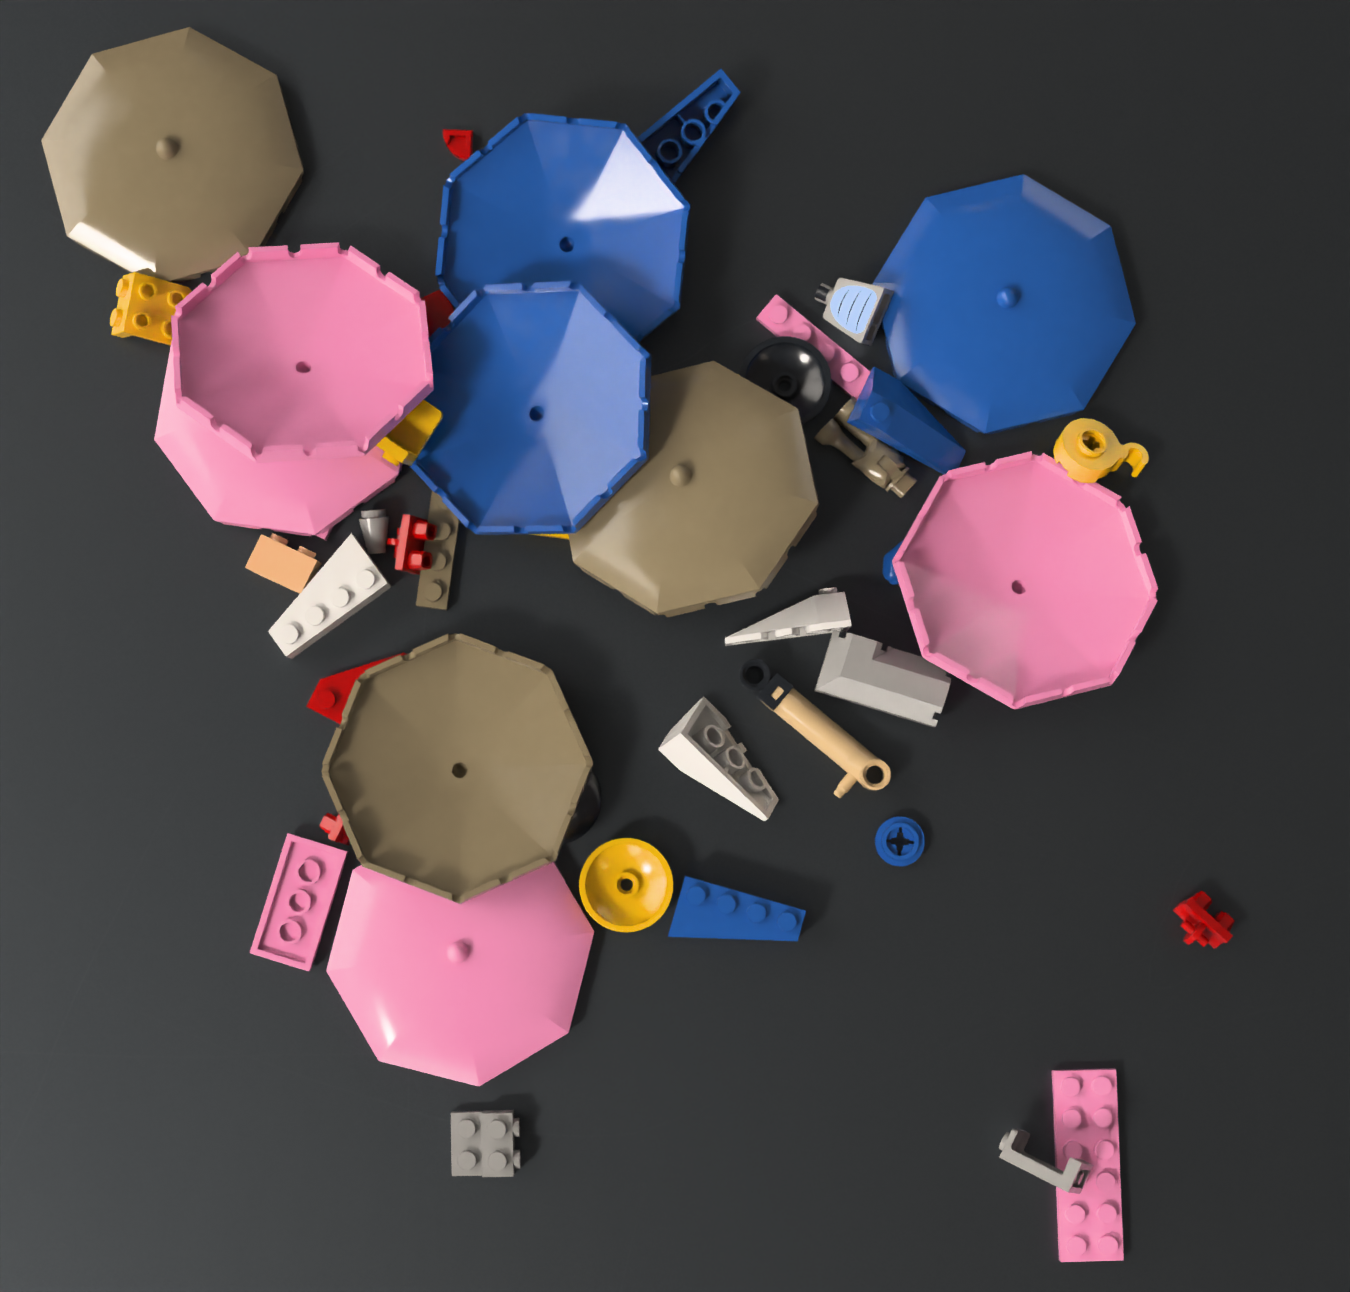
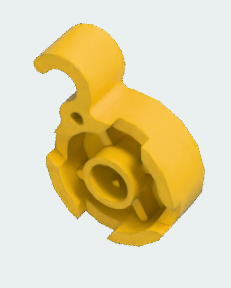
[1053,418,1149,483]

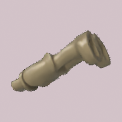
[814,396,917,498]

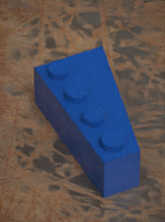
[638,69,741,184]

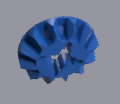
[875,817,925,866]

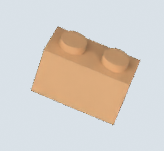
[245,533,322,594]

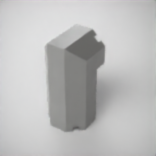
[814,630,952,728]

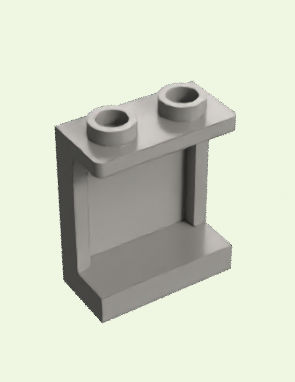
[999,1128,1093,1194]

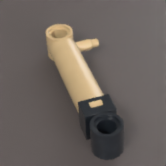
[739,659,891,798]

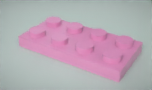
[250,833,349,971]

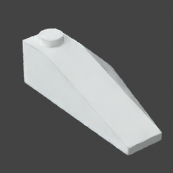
[725,587,852,646]

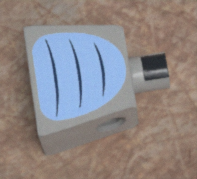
[815,278,894,345]

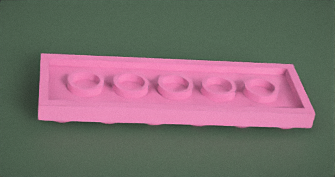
[1052,1068,1124,1262]

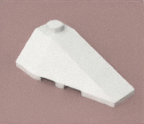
[658,697,779,821]

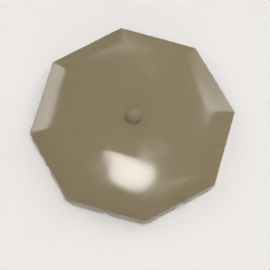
[41,27,304,284]
[568,361,819,617]
[321,633,594,904]

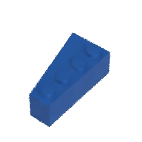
[668,875,806,941]

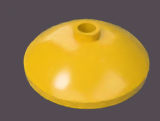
[579,838,673,932]

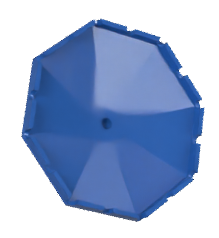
[435,113,691,342]
[873,174,1136,435]
[410,281,651,535]

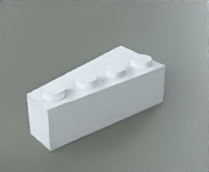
[268,533,392,659]

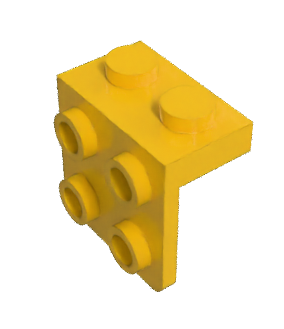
[110,272,192,346]
[376,400,443,466]

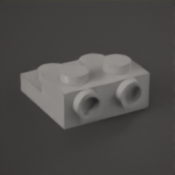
[451,1110,521,1177]

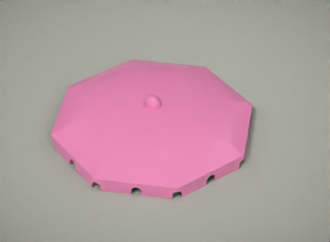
[171,242,434,463]
[154,341,403,537]
[892,451,1158,710]
[326,862,595,1086]

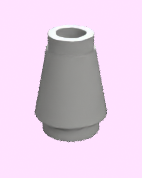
[359,509,389,554]

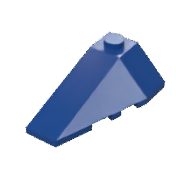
[847,367,966,475]

